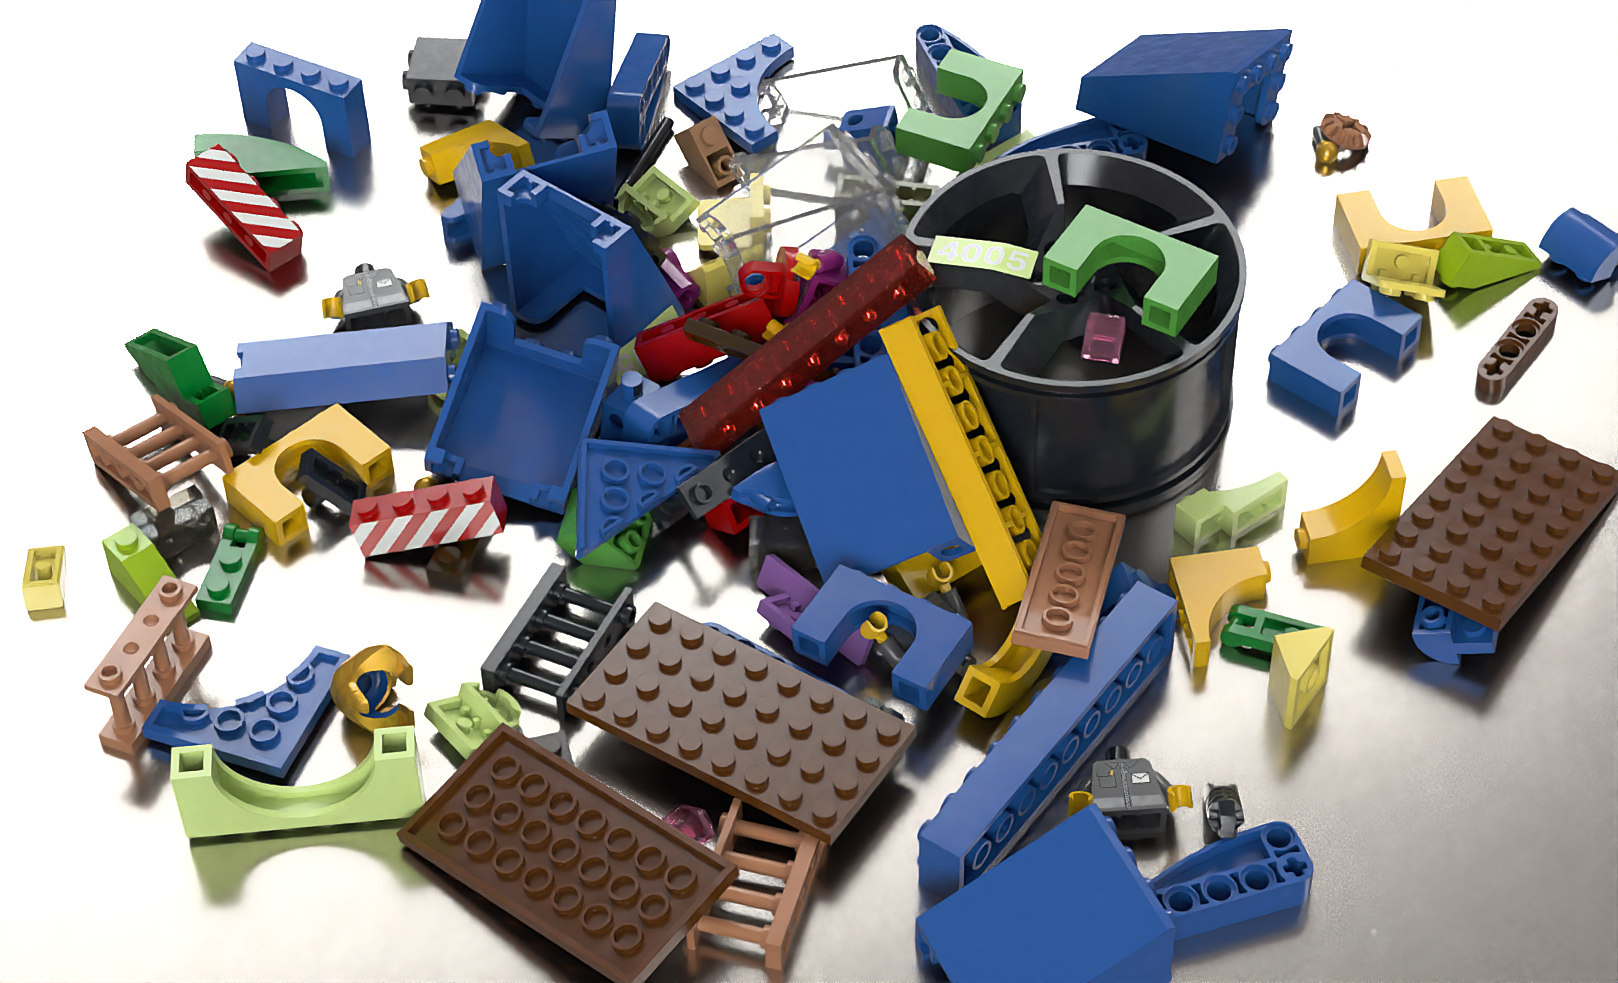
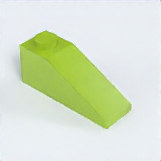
[1436,231,1543,289]
[101,523,200,634]

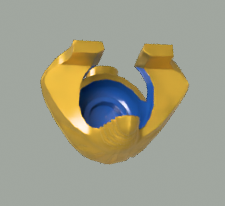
[330,644,415,734]

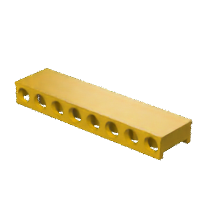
[878,305,1042,610]

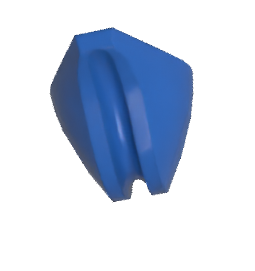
[730,461,798,517]

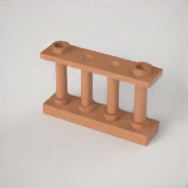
[82,394,235,512]
[84,575,212,755]
[686,798,827,971]

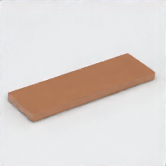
[1011,501,1126,659]

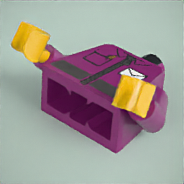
[762,248,848,346]

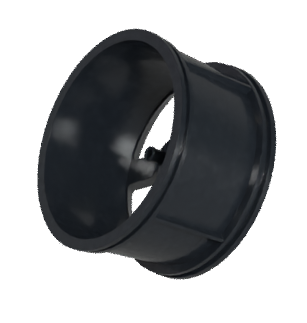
[899,148,1247,516]

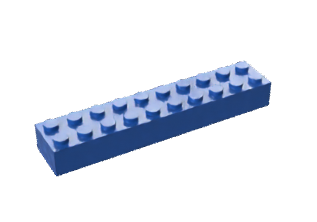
[917,581,1178,899]

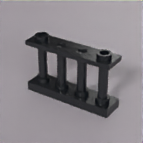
[649,424,777,531]
[480,562,637,721]

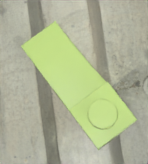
[1174,471,1289,546]

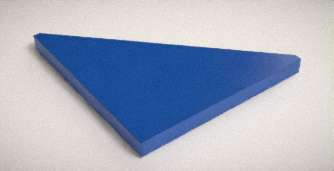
[575,438,720,559]

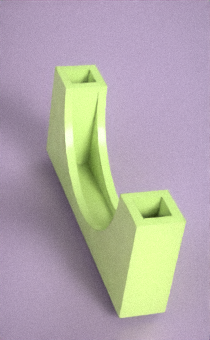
[170,725,425,838]

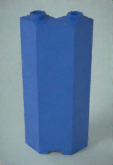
[233,321,461,414]

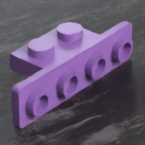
[756,554,874,666]

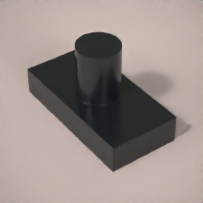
[218,415,276,456]
[296,448,367,516]

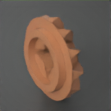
[1320,112,1372,150]

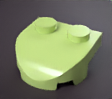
[617,165,700,237]
[424,682,521,760]

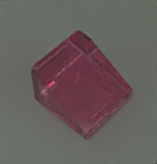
[1081,312,1126,364]
[662,804,716,844]

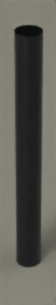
[613,117,674,209]

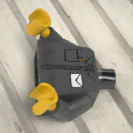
[321,263,430,332]
[860,561,977,677]
[1068,746,1193,835]

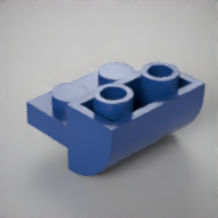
[1538,207,1618,283]
[1412,595,1498,664]

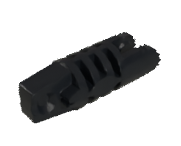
[1202,783,1245,838]

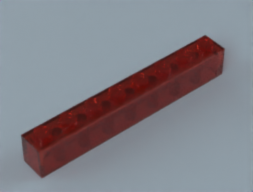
[678,233,938,453]

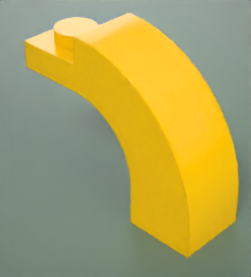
[954,621,1053,718]

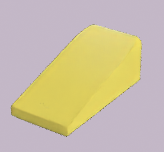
[21,545,66,611]

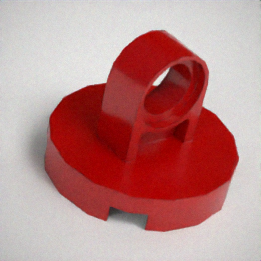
[738,246,800,317]

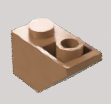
[673,115,745,189]

